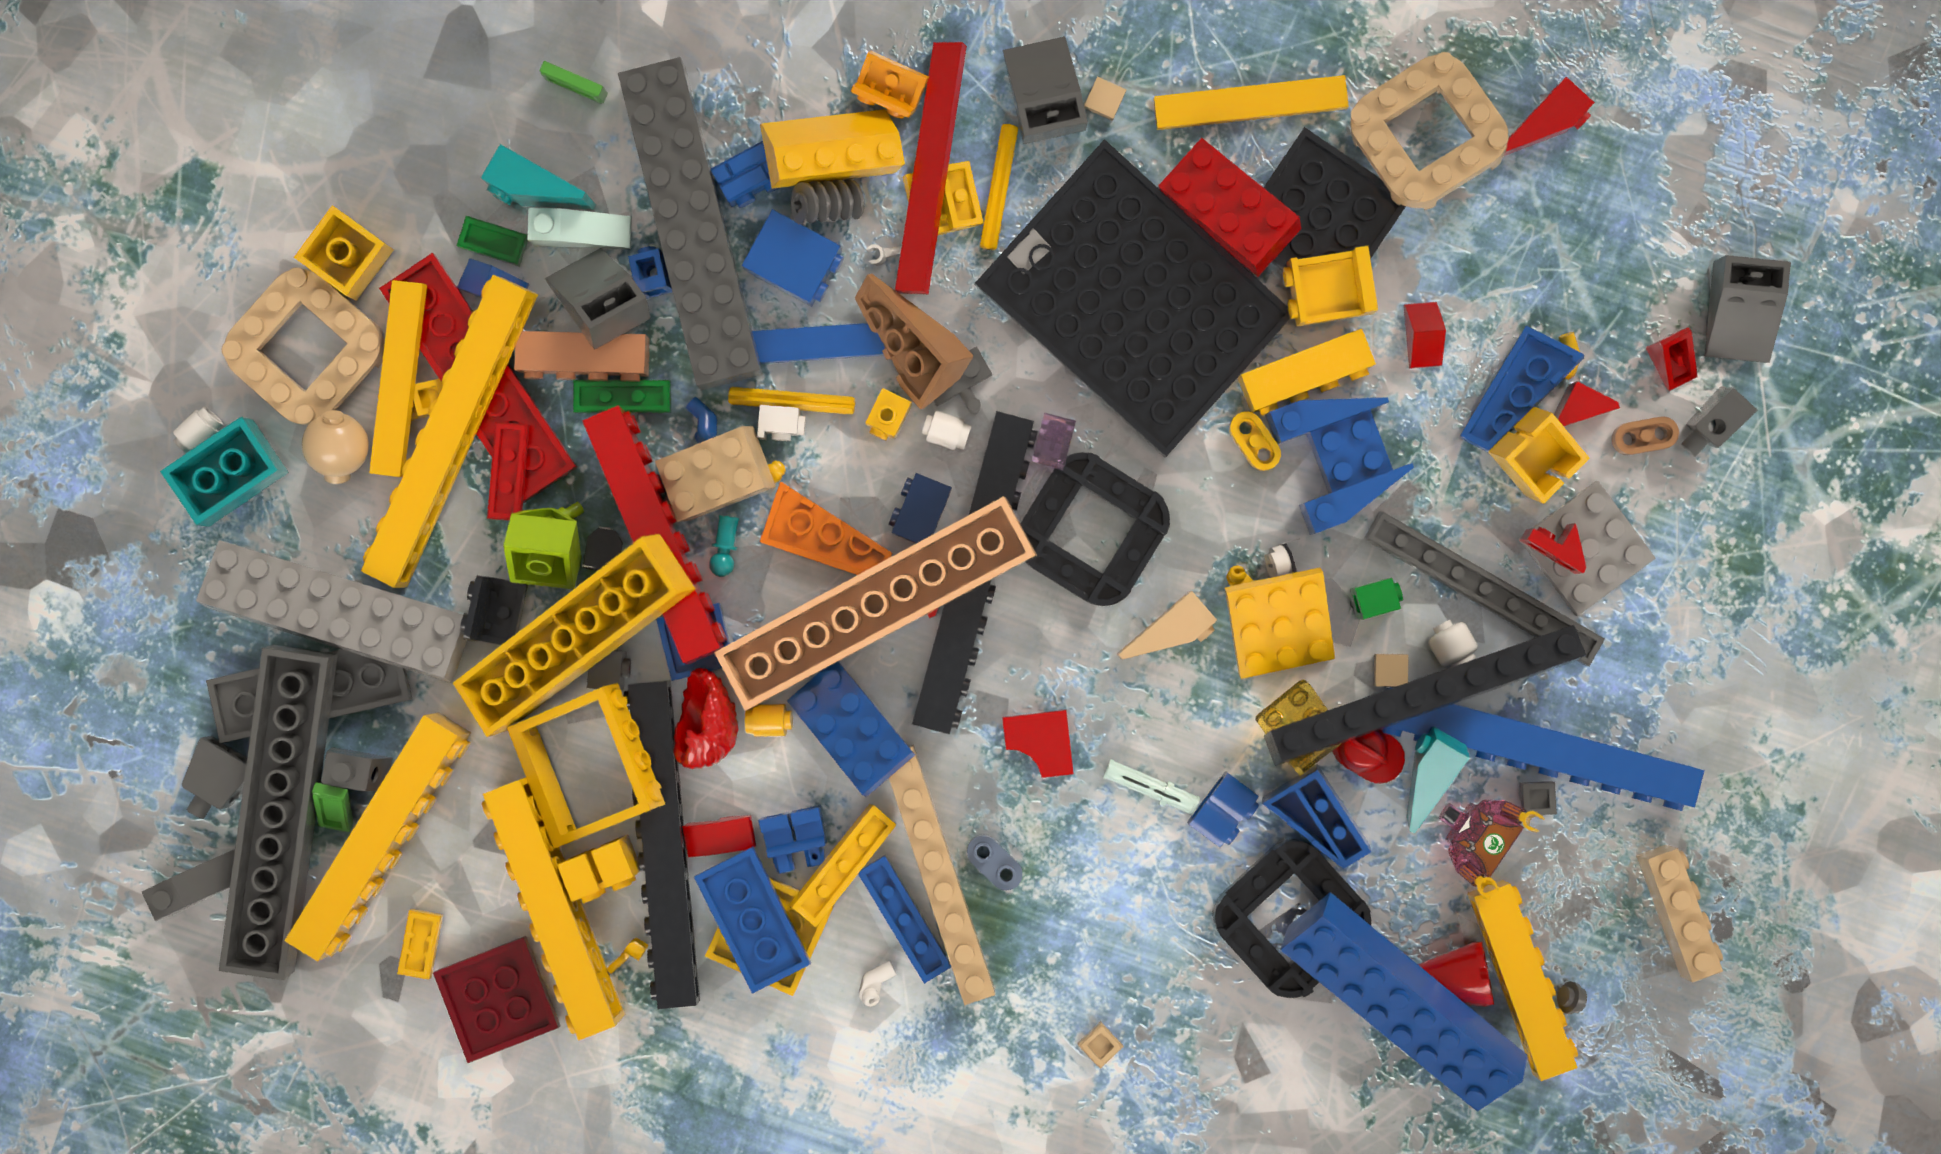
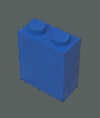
[742,209,844,307]

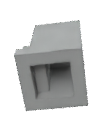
[1008,228,1050,275]

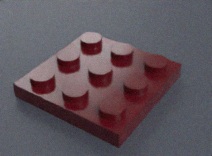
[433,936,561,1063]

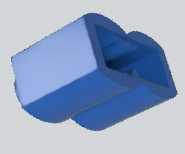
[1187,771,1259,848]

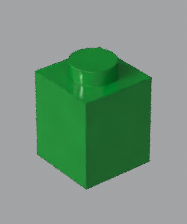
[1350,578,1403,620]

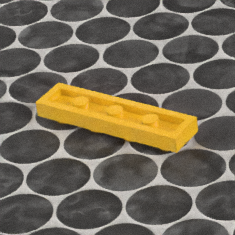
[788,803,896,927]

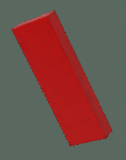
[487,422,530,521]

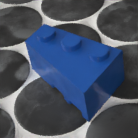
[1262,764,1371,869]

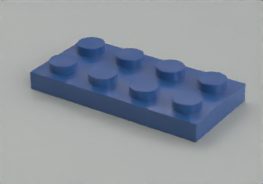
[787,662,915,797]
[694,846,812,994]

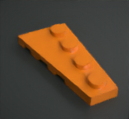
[760,481,893,575]

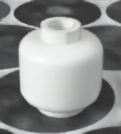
[1429,620,1478,667]

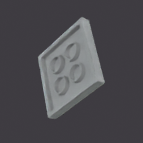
[1518,481,1656,616]

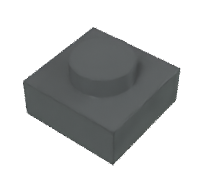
[1520,781,1557,815]

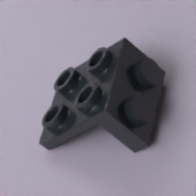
[460,575,528,645]

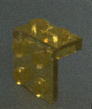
[1255,679,1340,776]

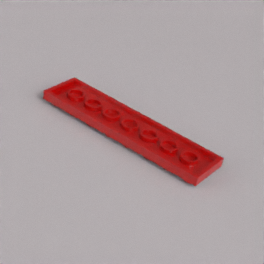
[379,253,577,503]

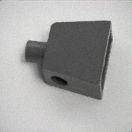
[1681,386,1758,457]
[182,736,247,819]
[321,747,393,791]

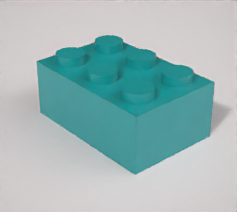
[160,416,289,527]

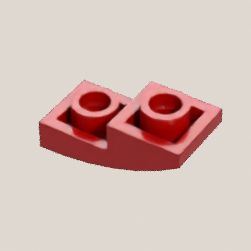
[682,815,757,857]

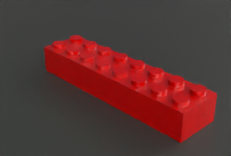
[582,405,728,664]

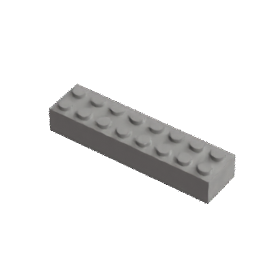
[196,540,467,683]

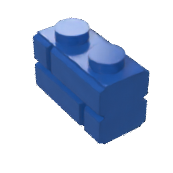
[710,141,779,208]

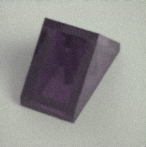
[1032,413,1076,470]

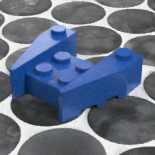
[1265,397,1414,535]

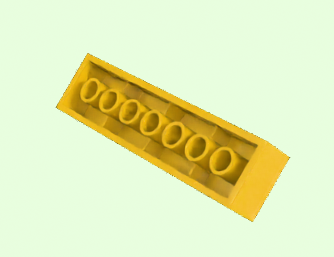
[453,534,695,737]
[285,712,471,961]
[482,777,625,1041]

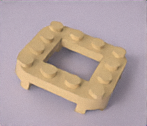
[1351,52,1508,210]
[222,267,384,426]

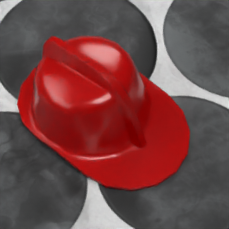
[1332,729,1405,784]

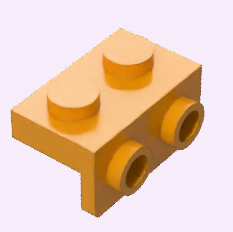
[851,50,929,119]

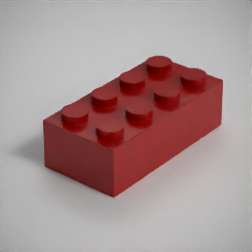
[1158,137,1302,277]

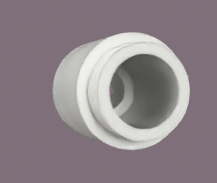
[173,406,223,453]
[922,411,971,450]

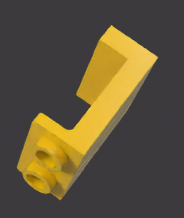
[1283,246,1378,326]

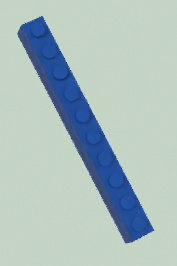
[1382,686,1705,811]

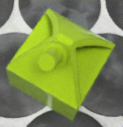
[503,501,584,590]

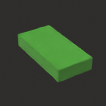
[539,61,608,104]
[312,783,354,832]

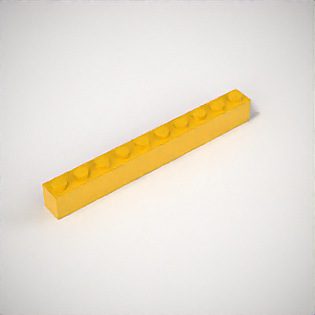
[361,275,538,588]

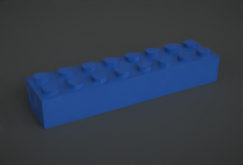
[1280,892,1527,1112]

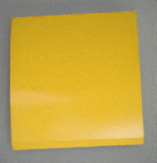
[902,161,984,235]

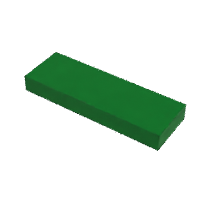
[573,380,671,413]

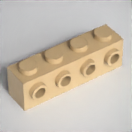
[1636,844,1723,982]

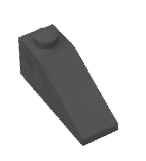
[142,849,235,921]

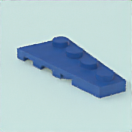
[1460,326,1584,452]

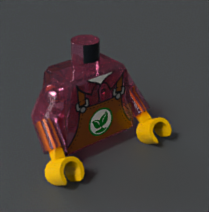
[1439,800,1544,900]

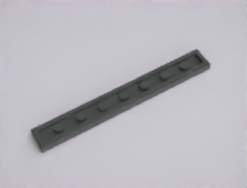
[1364,511,1605,667]

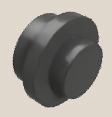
[1557,981,1587,1014]

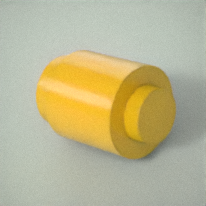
[745,704,793,737]

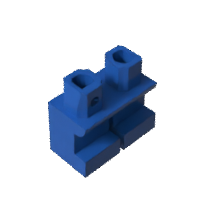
[758,805,827,874]

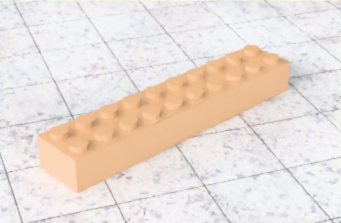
[714,497,1037,710]

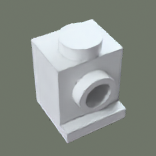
[757,405,806,441]

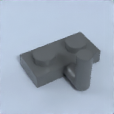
[934,346,992,414]

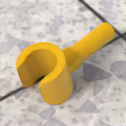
[606,938,648,974]

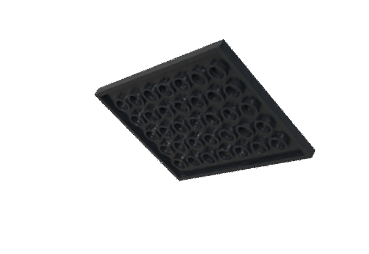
[974,139,1290,457]

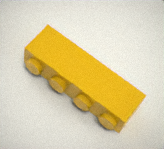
[1238,328,1376,416]

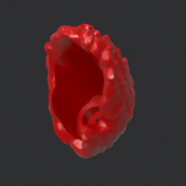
[673,668,739,769]

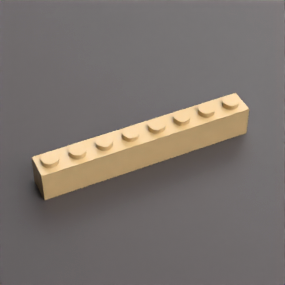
[889,745,995,1005]

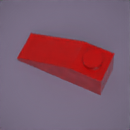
[1504,77,1595,156]

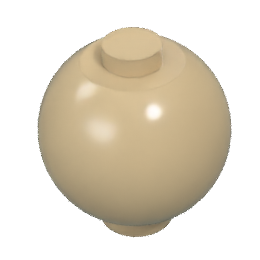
[302,410,369,484]

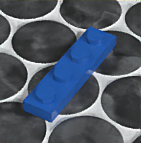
[858,855,951,984]

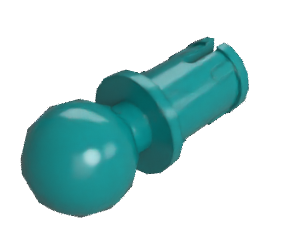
[709,515,739,577]

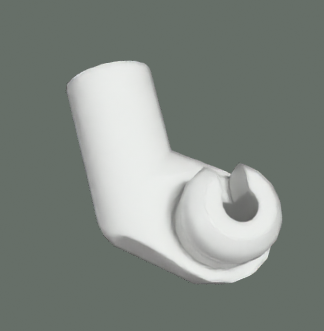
[859,961,897,1007]

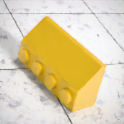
[760,109,905,189]

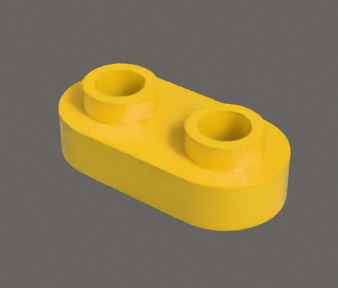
[1229,411,1281,471]

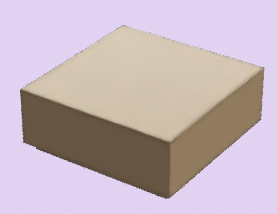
[1084,76,1127,121]
[1374,654,1408,687]
[1077,1021,1124,1069]

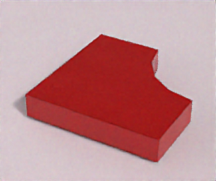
[1002,710,1074,778]

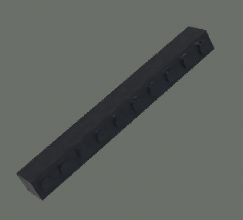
[912,411,1038,735]
[1264,625,1586,766]
[623,680,700,1009]

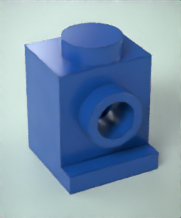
[628,246,673,299]

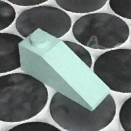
[527,208,632,249]

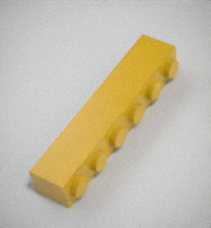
[1467,880,1578,1081]

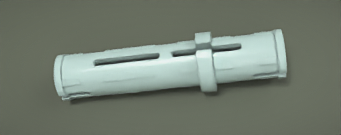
[1103,759,1200,816]

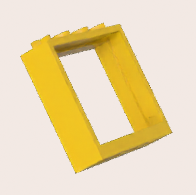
[507,683,665,849]

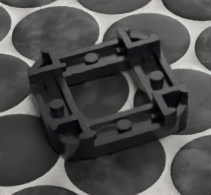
[1020,452,1170,606]
[1212,839,1371,998]

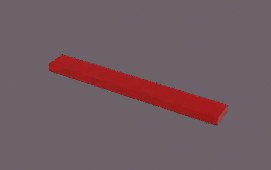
[895,42,967,295]

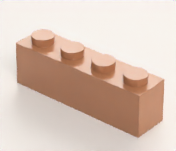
[514,331,650,382]

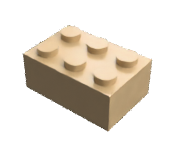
[655,426,776,522]

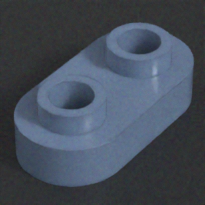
[967,835,1022,891]

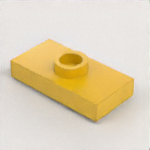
[397,909,443,980]

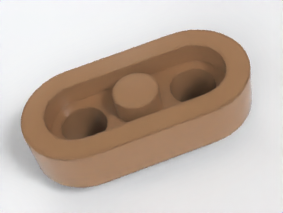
[1612,417,1679,455]

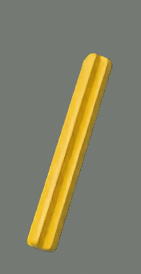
[980,124,1018,251]
[728,387,856,415]

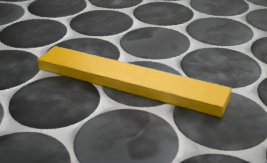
[1153,75,1349,130]
[369,280,427,477]

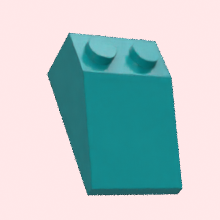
[481,144,596,210]

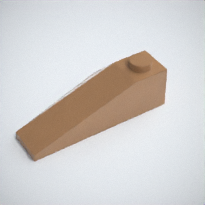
[855,274,974,409]

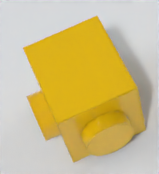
[865,388,912,441]

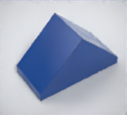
[457,258,529,298]

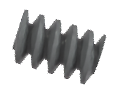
[791,179,864,224]

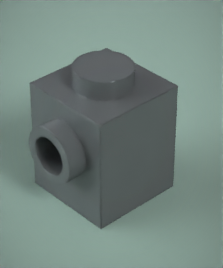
[587,647,631,690]

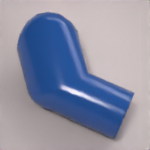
[685,397,717,444]

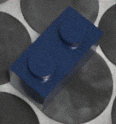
[888,473,952,543]

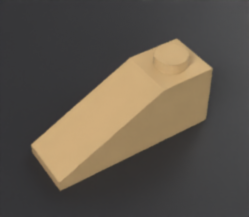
[1116,591,1217,660]

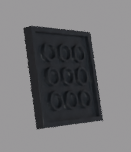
[1263,127,1406,270]

